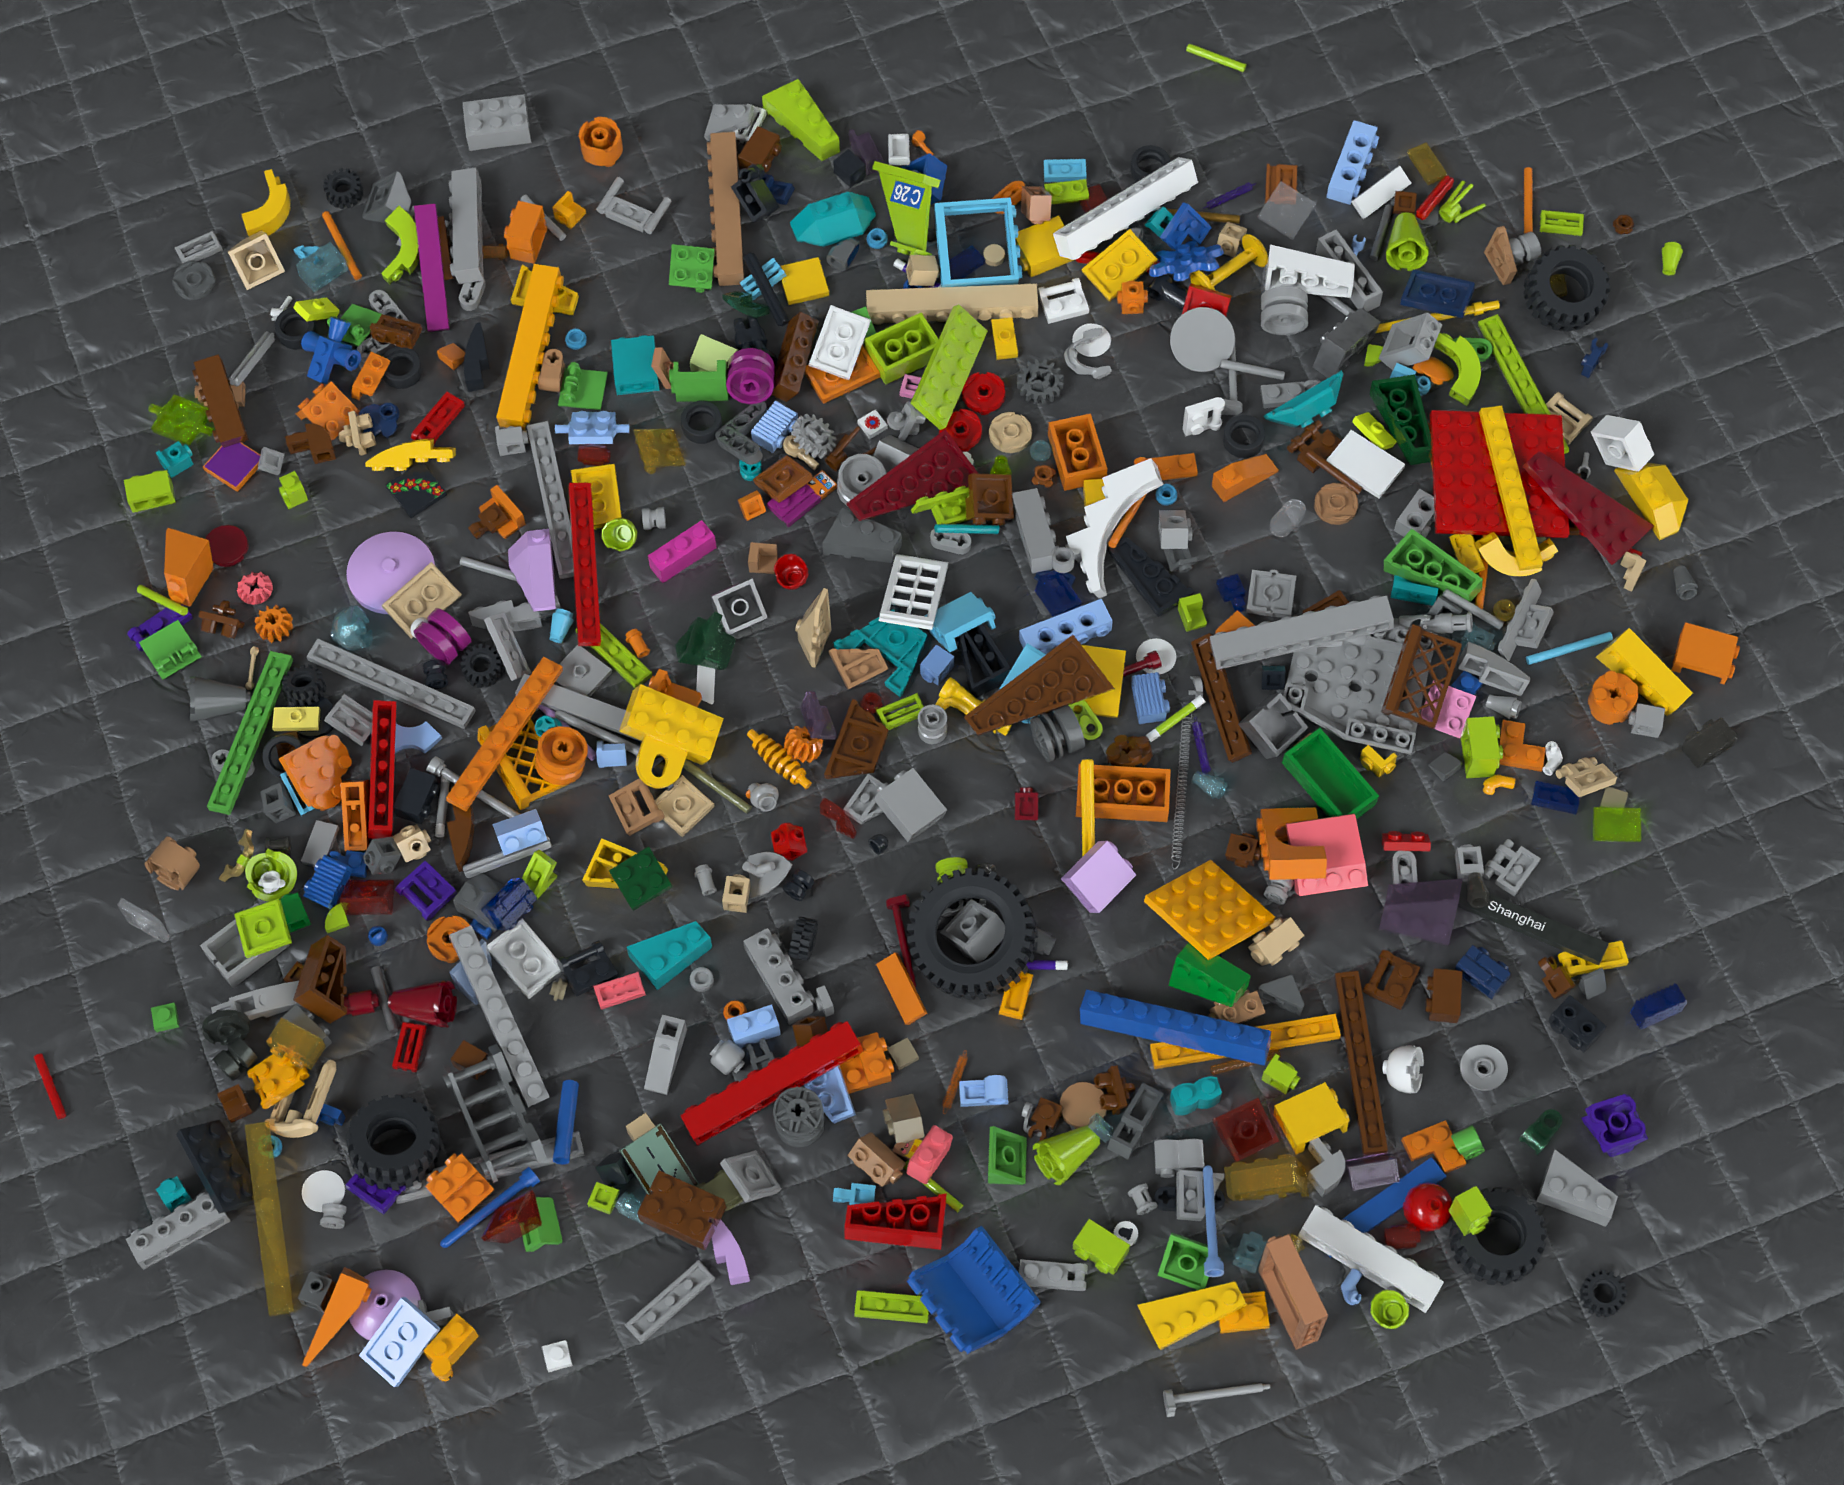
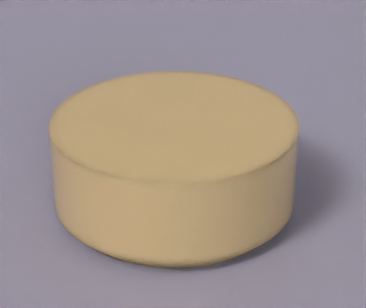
[984,244,1005,266]

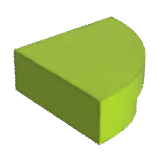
[1364,344,1383,366]
[325,903,349,933]

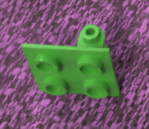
[669,244,714,293]
[327,304,381,347]
[558,362,608,410]
[139,620,202,680]

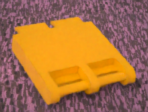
[247,1046,310,1109]

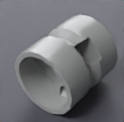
[1509,231,1541,266]
[918,704,947,744]

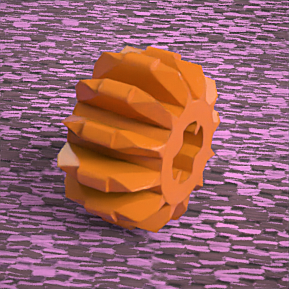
[255,604,293,643]
[784,726,823,763]

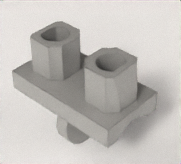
[887,402,925,441]

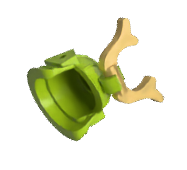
[219,829,297,902]

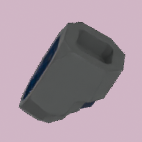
[826,238,860,272]

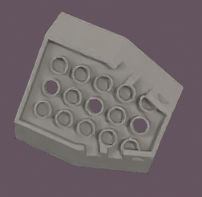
[1283,624,1437,755]

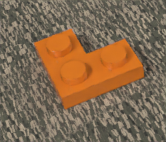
[1499,720,1545,772]
[1401,1120,1466,1174]

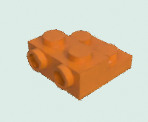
[839,1032,894,1094]
[425,1153,495,1223]

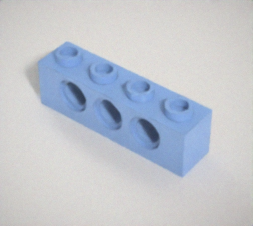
[1327,120,1379,205]
[1019,599,1112,654]

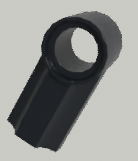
[1146,274,1188,310]

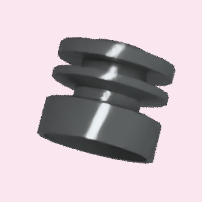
[1030,705,1085,763]
[773,1087,825,1147]

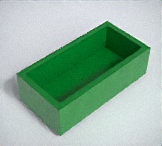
[1282,728,1379,820]

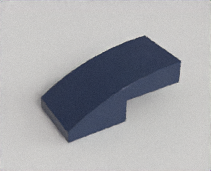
[763,174,795,205]

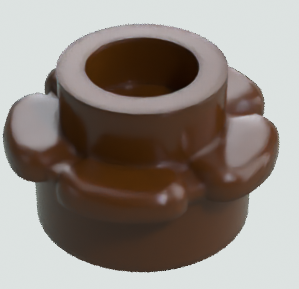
[1613,215,1634,234]

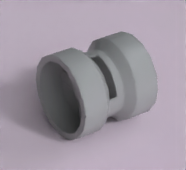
[642,507,666,530]
[1264,879,1294,904]

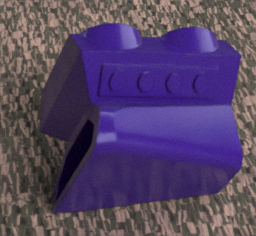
[1581,1094,1648,1157]

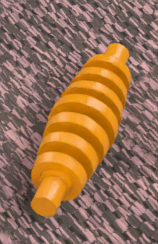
[747,729,812,789]

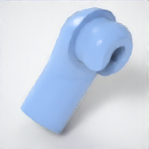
[1341,1268,1362,1305]

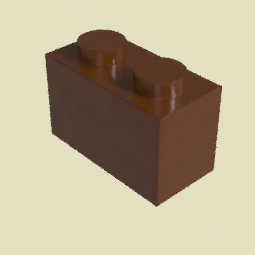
[738,126,782,172]
[1425,968,1462,1023]

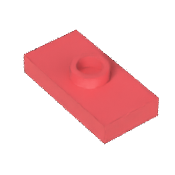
[594,972,646,1010]

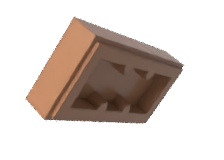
[651,347,674,389]

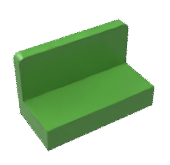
[516,1197,563,1252]

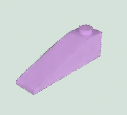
[508,529,556,612]

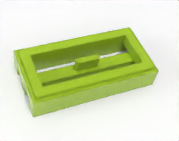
[1539,210,1584,236]
[876,693,924,730]

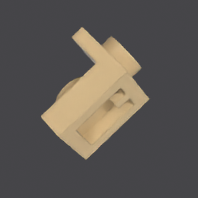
[1217,222,1247,257]
[1621,552,1647,592]

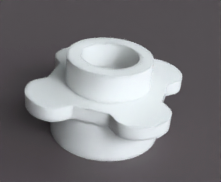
[258,871,285,893]

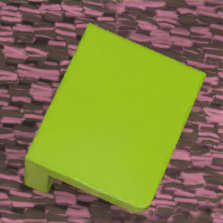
[1178,593,1207,632]

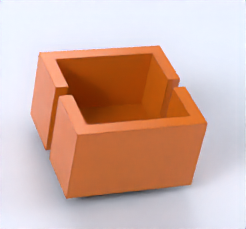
[504,201,547,264]

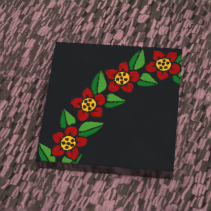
[386,462,447,518]

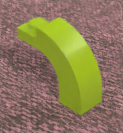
[381,206,420,284]
[1434,333,1481,406]

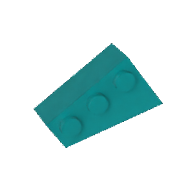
[626,921,712,990]

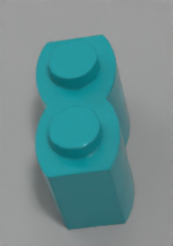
[1170,1076,1222,1116]

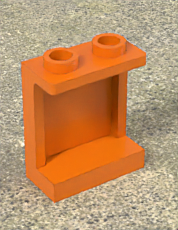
[1671,622,1740,684]

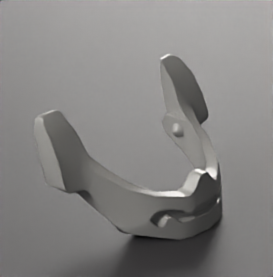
[1064,328,1112,379]

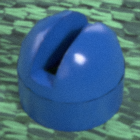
[368,926,388,946]

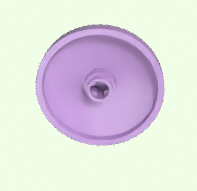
[347,532,436,614]

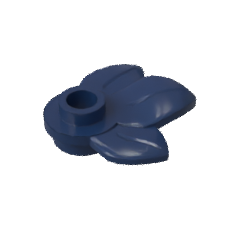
[359,403,400,438]

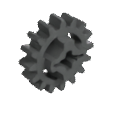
[1017,359,1064,405]

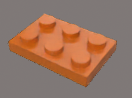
[804,345,880,404]

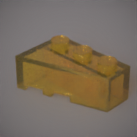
[1224,1154,1309,1201]

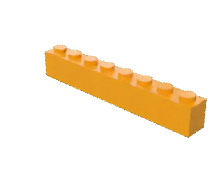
[496,264,564,430]

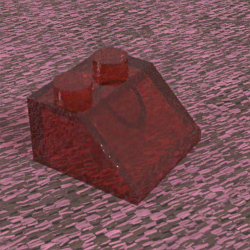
[1211,1098,1279,1162]

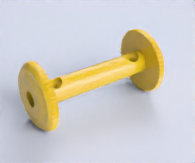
[1190,234,1268,291]

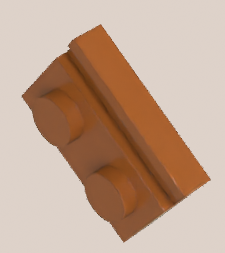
[1265,164,1297,205]

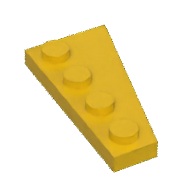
[1137,1282,1247,1350]

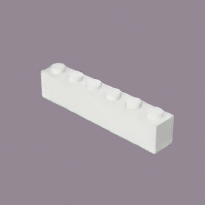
[1298,1205,1444,1313]

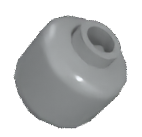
[710,1040,745,1075]

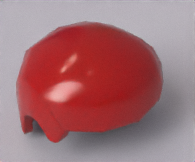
[773,554,809,590]

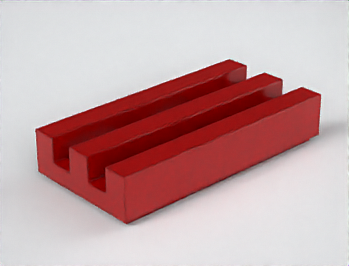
[392,1022,427,1072]

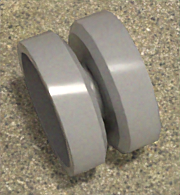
[1261,286,1308,335]
[837,454,886,507]

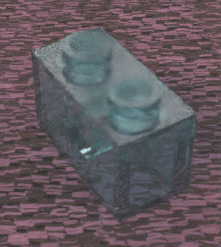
[296,242,348,293]

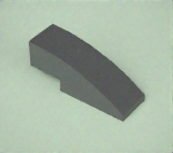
[1107,1083,1164,1159]

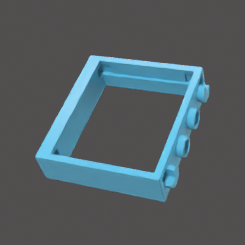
[934,198,1022,287]

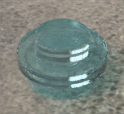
[1030,440,1052,461]

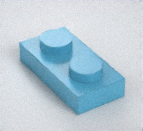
[1044,159,1086,182]

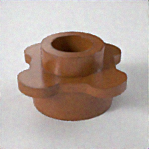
[1032,465,1056,488]

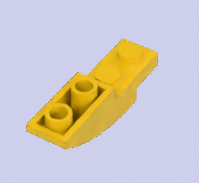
[366,439,456,471]

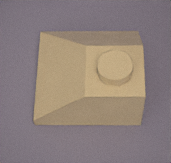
[227,231,285,290]

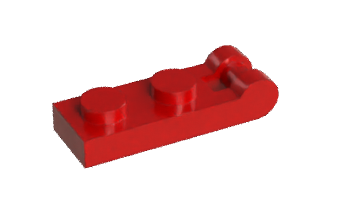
[411,392,465,445]

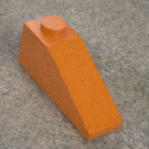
[1212,454,1278,502]
[340,780,369,851]

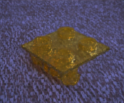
[634,429,685,474]

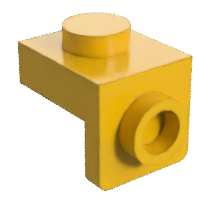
[1360,745,1397,778]

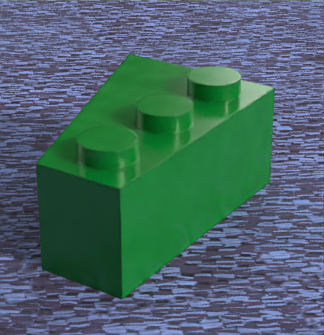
[1168,943,1251,1007]

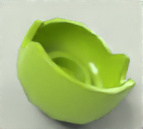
[601,518,637,551]
[1371,1290,1409,1329]

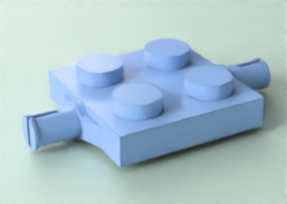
[555,411,630,444]

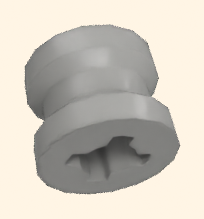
[320,1203,347,1229]

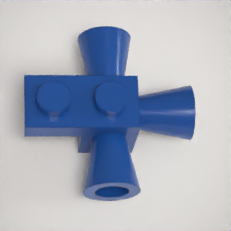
[301,316,361,384]

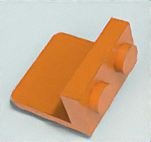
[296,381,360,441]
[649,669,702,707]

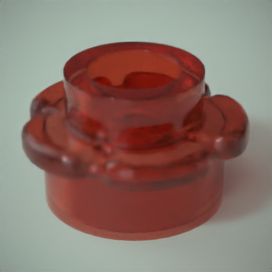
[860,692,883,714]

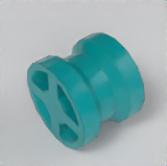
[739,460,762,481]
[535,716,562,737]

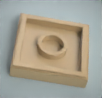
[655,775,715,837]

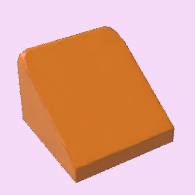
[437,343,465,370]

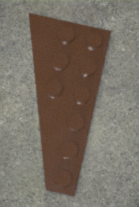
[964,635,1115,736]

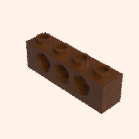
[771,312,819,402]

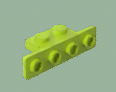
[911,486,969,524]

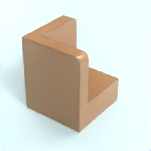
[748,542,778,574]

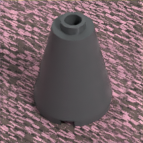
[190,676,250,721]

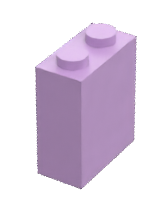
[1061,841,1136,913]

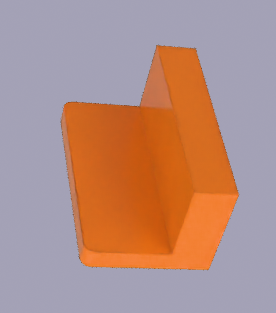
[479,485,526,539]

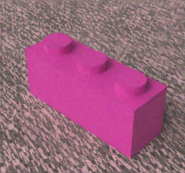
[648,520,717,583]

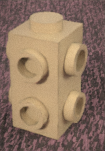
[1248,917,1304,966]

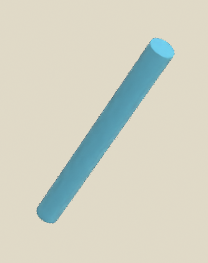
[1526,632,1613,665]

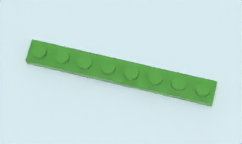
[207,651,293,815]

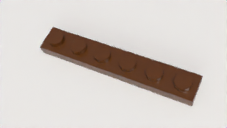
[1191,633,1252,763]

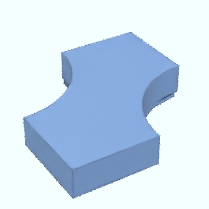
[395,722,442,754]

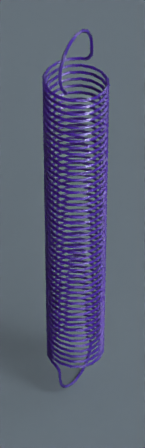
[1202,182,1257,209]
[1192,718,1210,778]

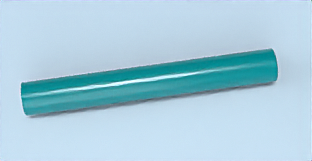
[934,524,999,534]

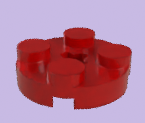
[962,372,1005,415]
[939,409,982,452]

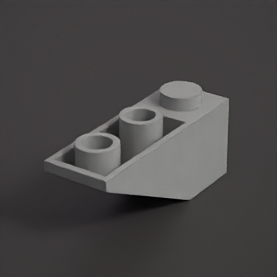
[644,1015,687,1095]

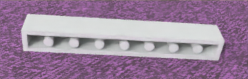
[1053,157,1198,260]

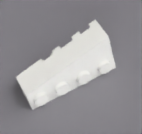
[1265,245,1355,298]

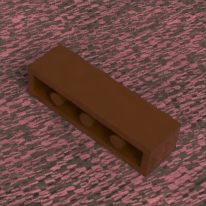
[192,354,249,448]

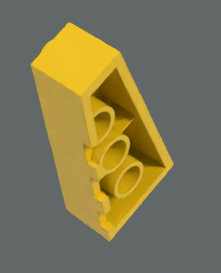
[1596,628,1693,716]

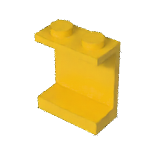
[1274,1082,1350,1155]

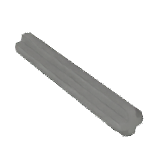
[229,331,275,387]
[463,835,551,878]

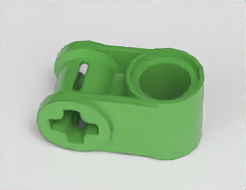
[1451,1125,1485,1160]

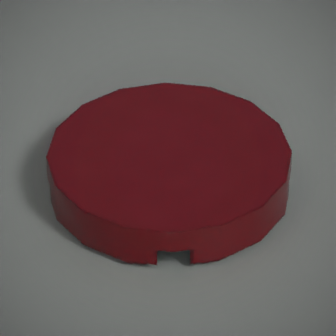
[205,525,249,567]

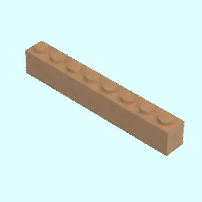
[707,132,744,286]

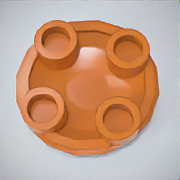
[1413,356,1454,385]

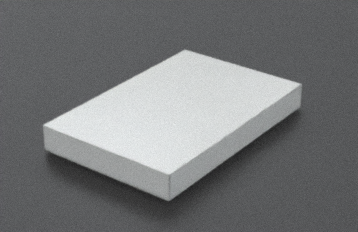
[809,305,871,380]
[1326,430,1405,499]
[487,918,562,999]

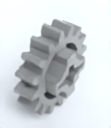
[791,414,837,459]

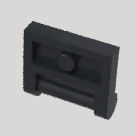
[557,940,618,997]

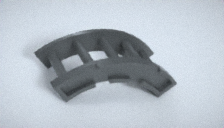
[442,1044,548,1183]

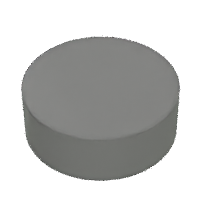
[690,967,714,992]

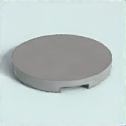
[1170,307,1235,373]

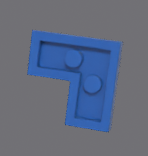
[1160,202,1212,250]

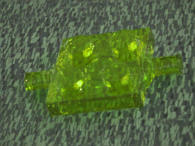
[148,394,214,446]

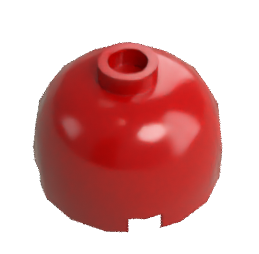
[1403,1182,1453,1232]

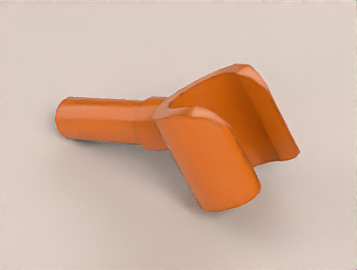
[912,130,934,155]

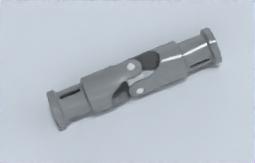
[1394,612,1473,634]

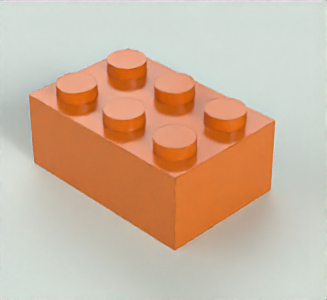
[1048,413,1107,491]

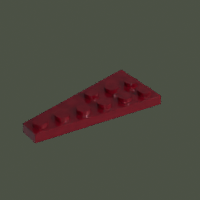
[846,429,979,521]
[1522,451,1654,565]

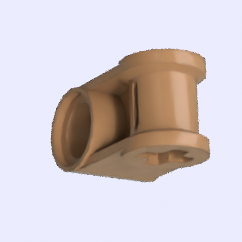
[538,349,565,392]

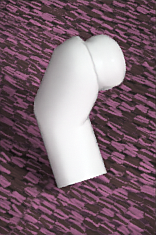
[1542,741,1563,776]

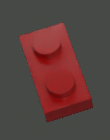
[1381,831,1431,851]

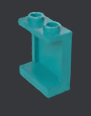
[611,335,660,395]

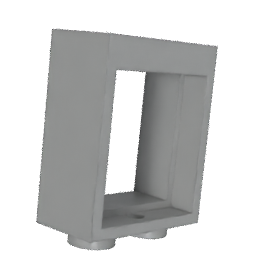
[1379,312,1442,370]

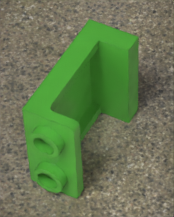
[669,360,728,402]

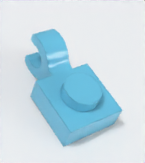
[833,1183,876,1205]

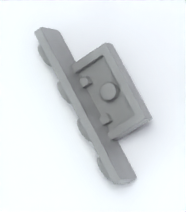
[1498,579,1554,661]

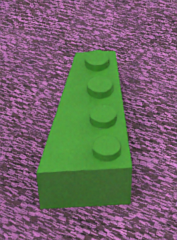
[1384,528,1483,602]

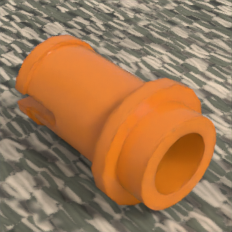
[625,629,650,658]

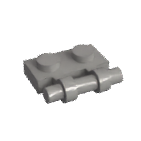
[1483,839,1541,897]

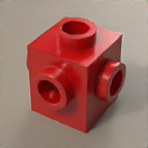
[771,823,807,861]

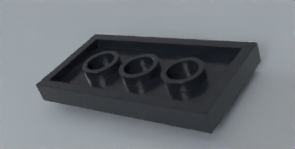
[176,1119,263,1214]

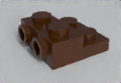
[965,474,1014,525]

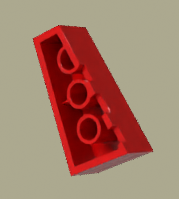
[844,1193,947,1250]

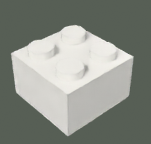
[1591,415,1654,472]

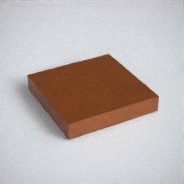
[753,455,813,503]

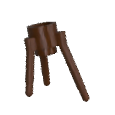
[825,426,877,472]

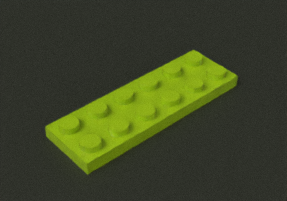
[910,304,988,430]

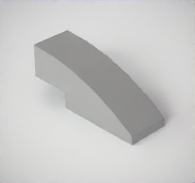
[1458,642,1530,696]

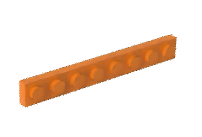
[446,656,563,811]

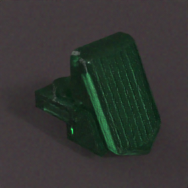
[675,612,736,670]

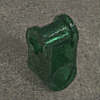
[1519,1109,1562,1156]

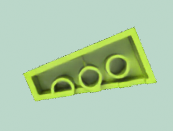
[762,79,840,161]

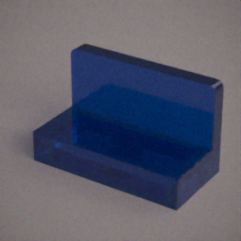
[1035,570,1082,617]

